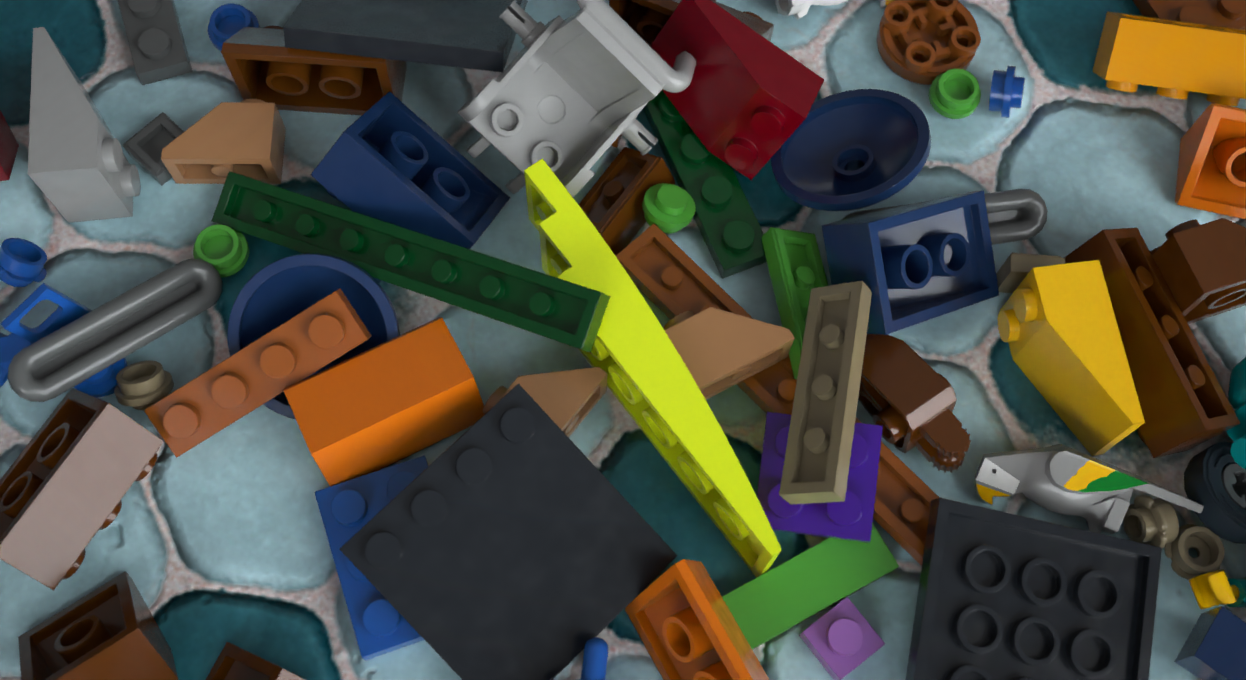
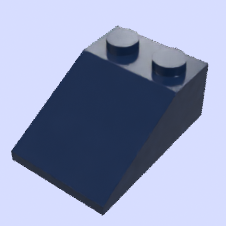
[311,91,510,249]
[822,190,999,335]

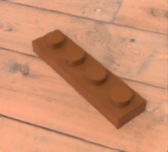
[144,288,372,458]

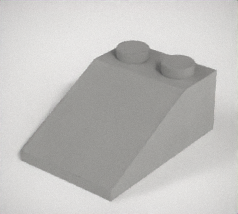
[27,27,140,223]

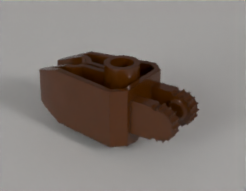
[858,334,971,473]

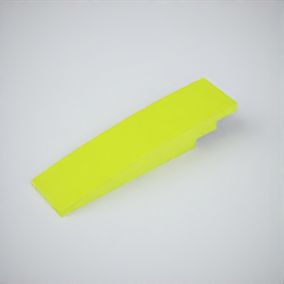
[524,159,782,578]

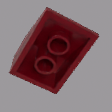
[650,0,824,180]

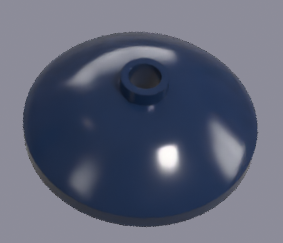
[771,89,931,211]
[227,253,400,419]

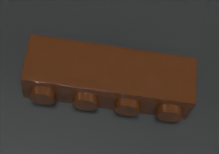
[1064,228,1241,458]

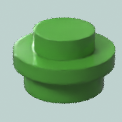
[929,69,981,119]
[642,183,696,234]
[193,224,249,278]

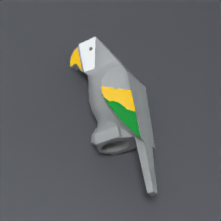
[975,444,1204,534]

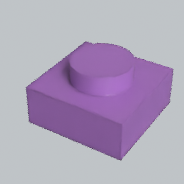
[799,597,885,680]

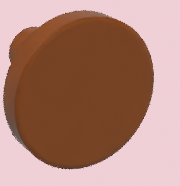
[876,0,981,85]

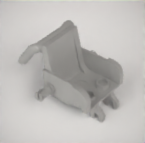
[457,0,696,197]

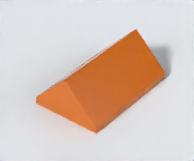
[1175,103,1246,219]
[283,317,484,487]
[625,559,770,680]

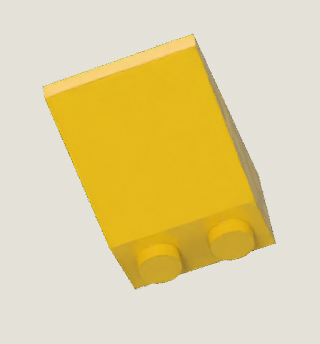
[997,260,1145,456]

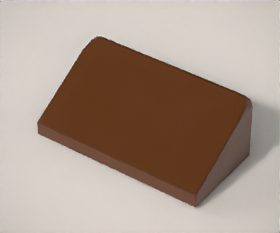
[578,147,675,256]

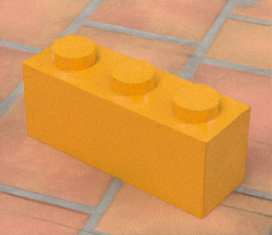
[1092,11,1246,106]

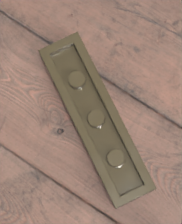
[779,280,872,504]

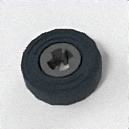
[1184,442,1246,544]

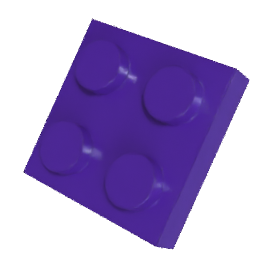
[757,412,883,543]

